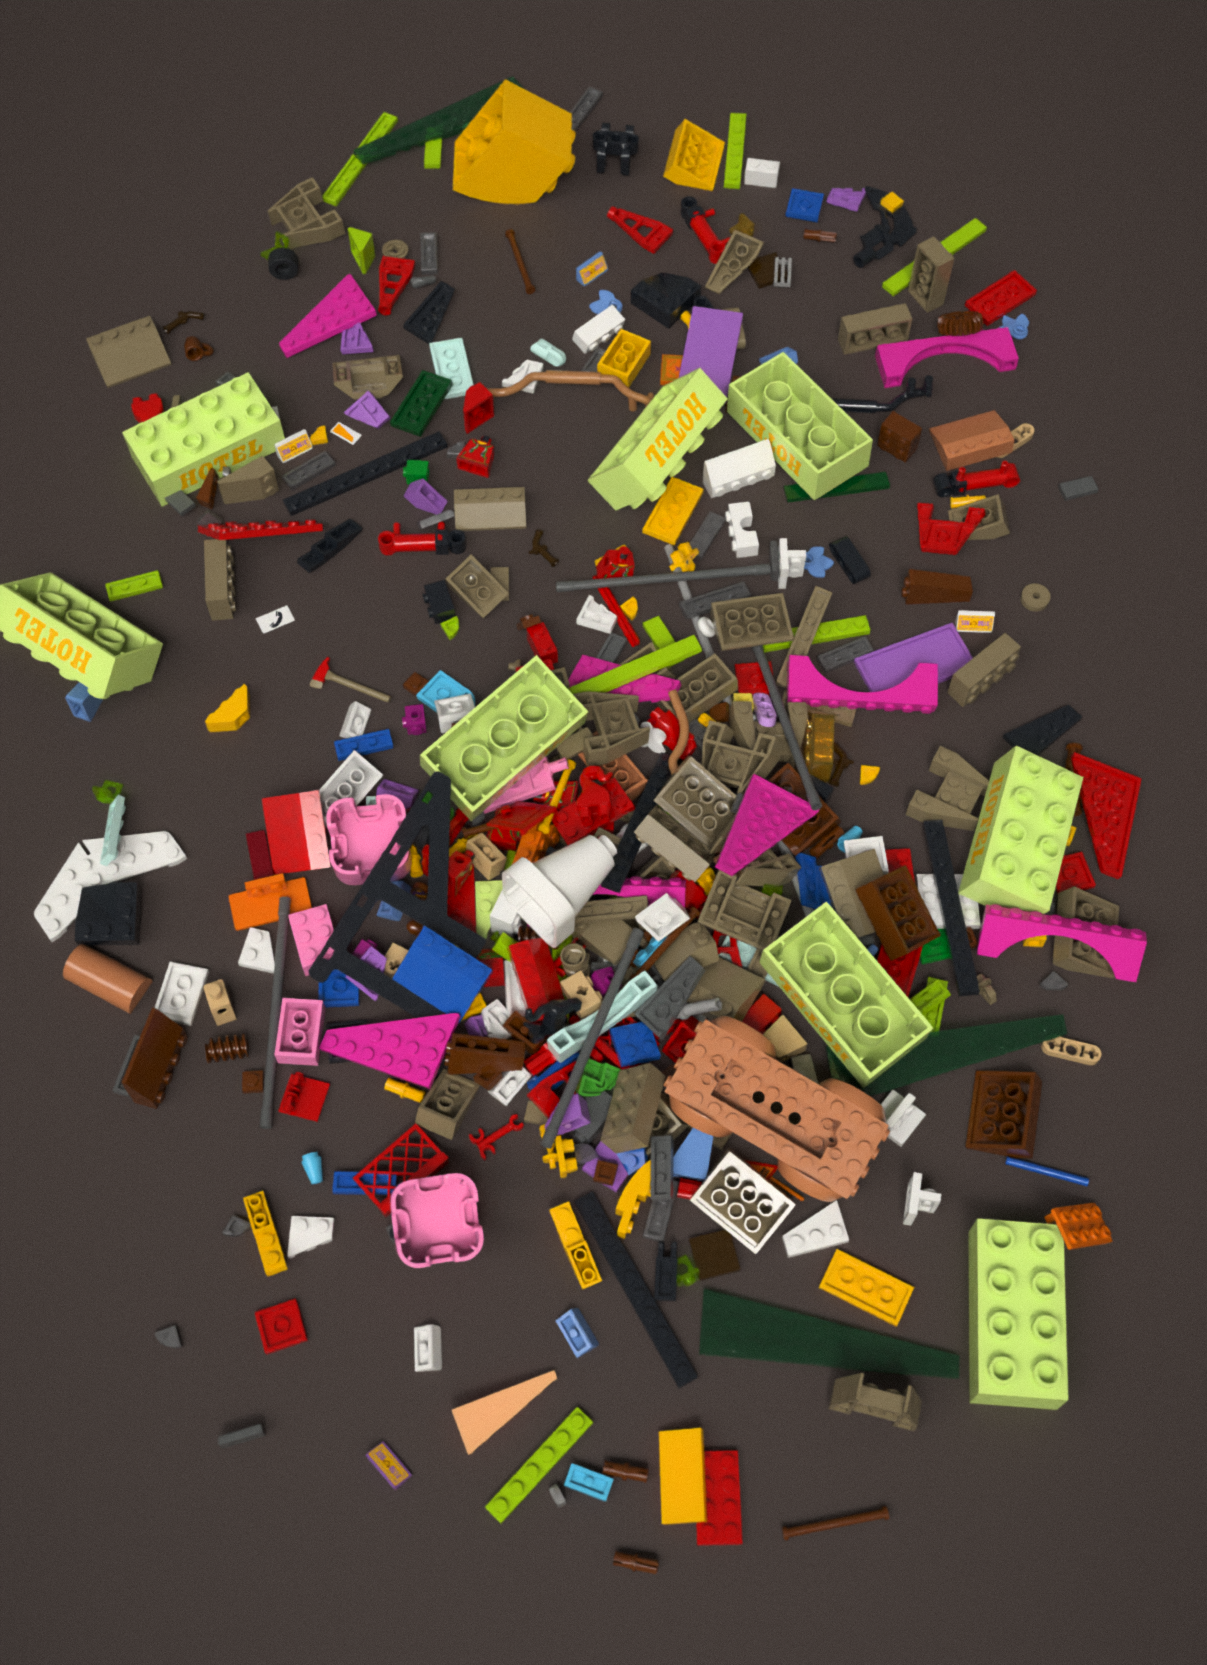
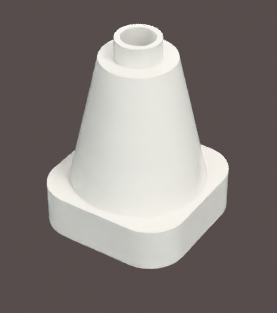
[502,835,617,948]

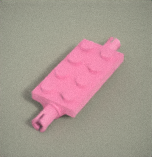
[484,756,569,814]

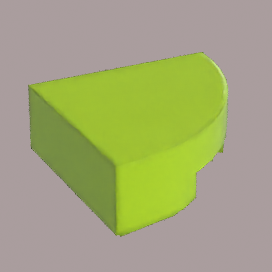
[441,616,459,640]

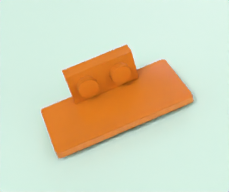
[229,873,312,931]
[1044,1203,1113,1250]

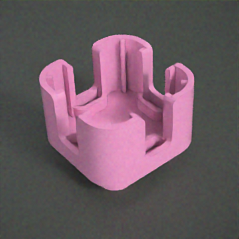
[326,794,412,885]
[390,1173,484,1268]

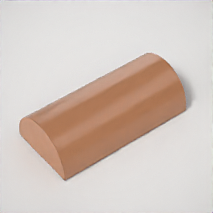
[578,731,648,801]
[63,944,153,1014]

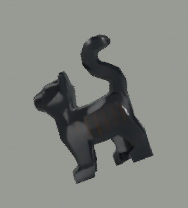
[523,998,582,1044]

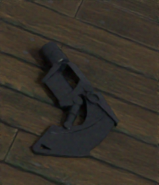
[853,186,917,268]

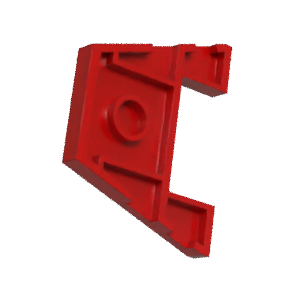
[917,503,986,555]

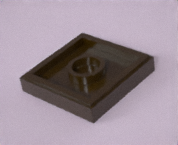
[747,252,787,289]
[688,1230,741,1281]

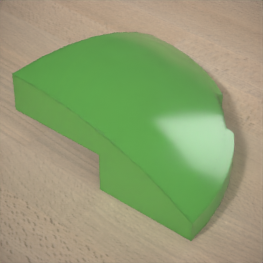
[576,1058,621,1097]

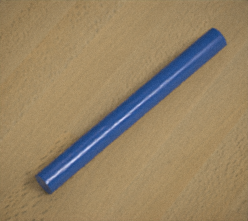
[1005,1156,1089,1186]

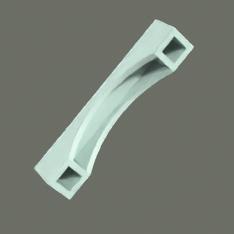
[547,971,657,1063]

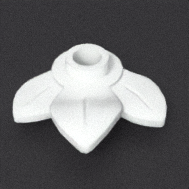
[640,722,667,753]

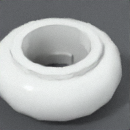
[697,617,715,637]

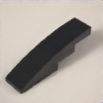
[297,518,363,573]

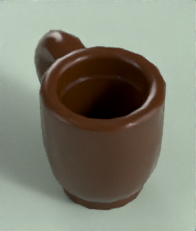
[184,336,214,361]

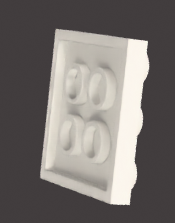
[916,874,980,929]

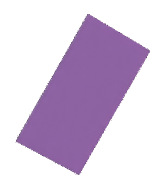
[679,306,743,404]
[854,623,973,692]

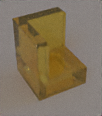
[729,213,754,237]

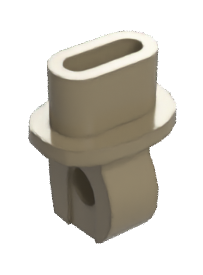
[977,974,997,1005]

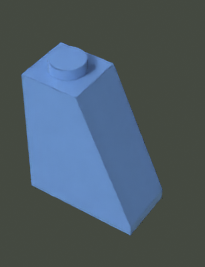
[65,682,103,722]
[673,1128,713,1182]

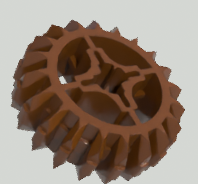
[937,311,983,336]

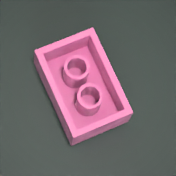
[288,904,335,976]
[275,998,326,1066]

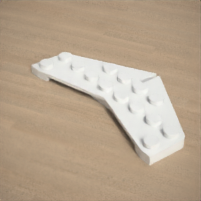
[34,831,187,942]

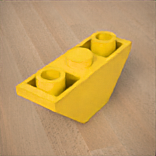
[205,684,250,732]

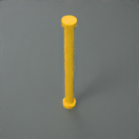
[538,760,576,834]

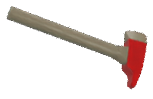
[310,657,391,703]

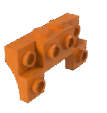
[512,819,560,864]

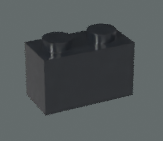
[422,580,455,624]

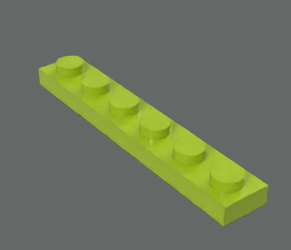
[724,113,746,189]
[763,615,871,652]
[485,1407,593,1524]

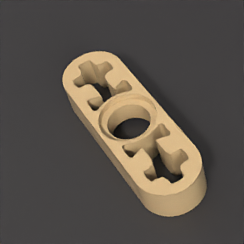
[998,423,1034,458]
[1041,1035,1102,1065]

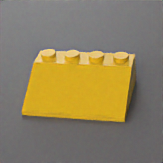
[663,119,725,191]

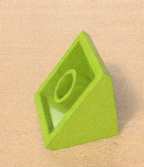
[348,227,375,274]

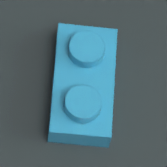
[633,936,667,967]
[564,1463,613,1502]

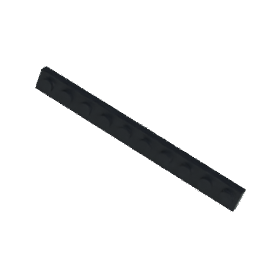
[283,431,448,516]
[601,752,679,893]
[923,820,980,997]
[574,1191,698,1389]

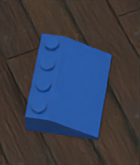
[392,926,493,1023]

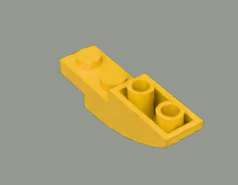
[615,1160,651,1239]
[243,1191,288,1277]
[549,1202,602,1289]

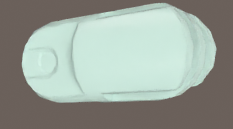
[530,338,566,367]

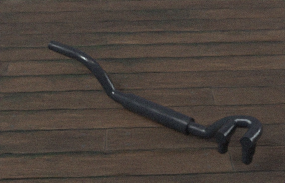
[831,375,933,414]

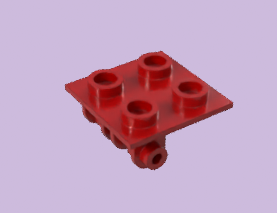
[278,1072,330,1122]

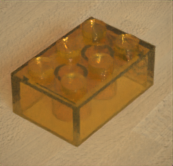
[804,713,835,783]

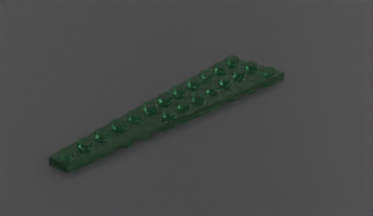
[354,76,524,165]
[825,1014,1067,1097]
[699,1289,960,1379]

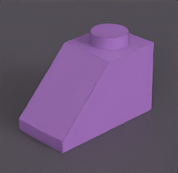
[404,479,447,514]
[544,1093,591,1136]

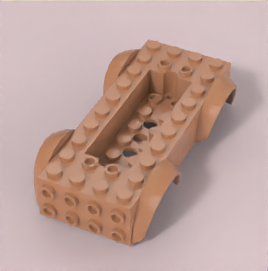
[663,1016,890,1202]

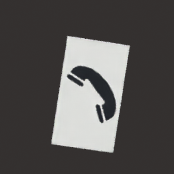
[256,606,295,634]

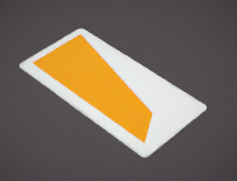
[330,422,362,445]

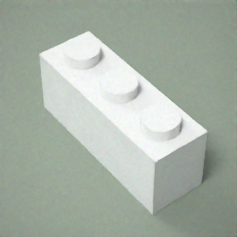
[572,305,625,354]

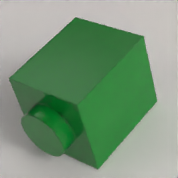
[403,460,430,485]

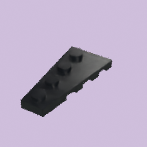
[403,280,455,344]
[1003,705,1082,756]

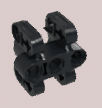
[593,122,639,176]

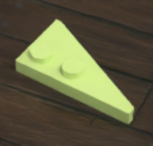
[475,880,503,940]

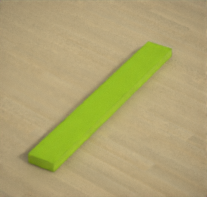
[322,112,398,206]
[882,218,987,297]
[568,635,702,694]

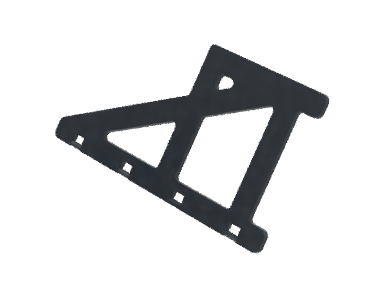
[309,771,486,1018]

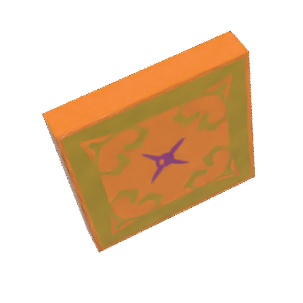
[660,354,683,385]

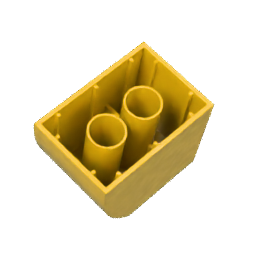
[453,79,576,204]

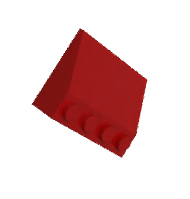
[262,790,332,875]

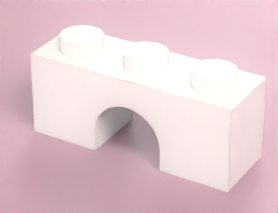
[725,502,759,558]

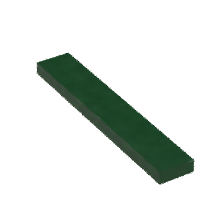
[783,472,890,503]

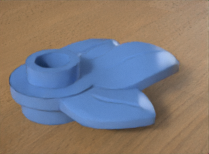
[589,290,622,314]
[998,314,1029,339]
[804,547,834,578]

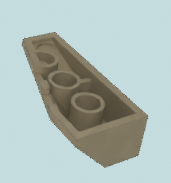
[705,230,764,295]

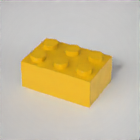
[597,329,651,388]

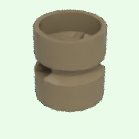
[560,943,590,977]

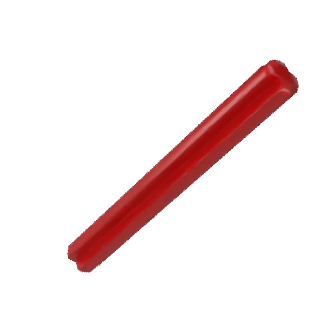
[593,575,640,647]

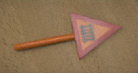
[745,1160,804,1201]

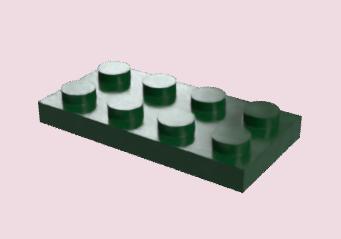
[390,370,453,437]

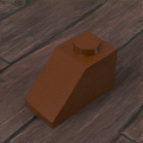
[502,1010,547,1055]

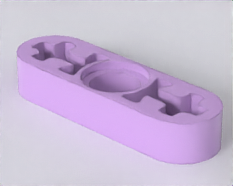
[753,693,777,727]

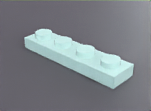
[100,795,126,866]

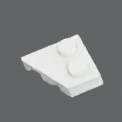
[502,360,543,394]
[577,595,617,634]
[238,927,275,974]
[481,999,512,1040]
[287,1216,335,1258]

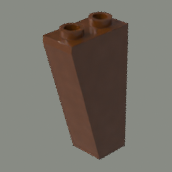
[901,569,973,605]
[444,1033,526,1075]

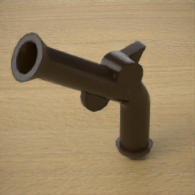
[163,311,204,334]
[529,529,559,567]
[829,742,854,787]

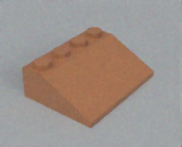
[929,410,1014,471]

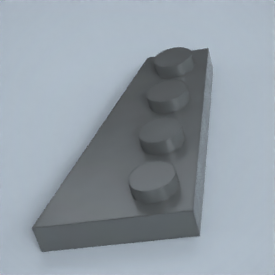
[634,956,706,1040]

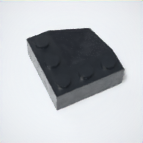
[631,272,702,329]
[74,882,142,946]

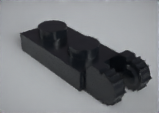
[654,1241,678,1302]

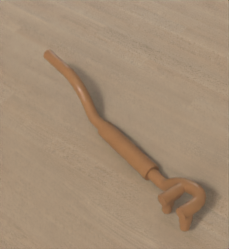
[487,370,654,412]
[668,690,743,877]

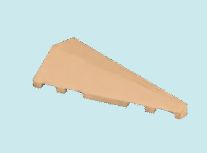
[452,1370,557,1455]

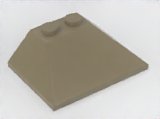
[332,355,403,399]
[697,870,792,951]

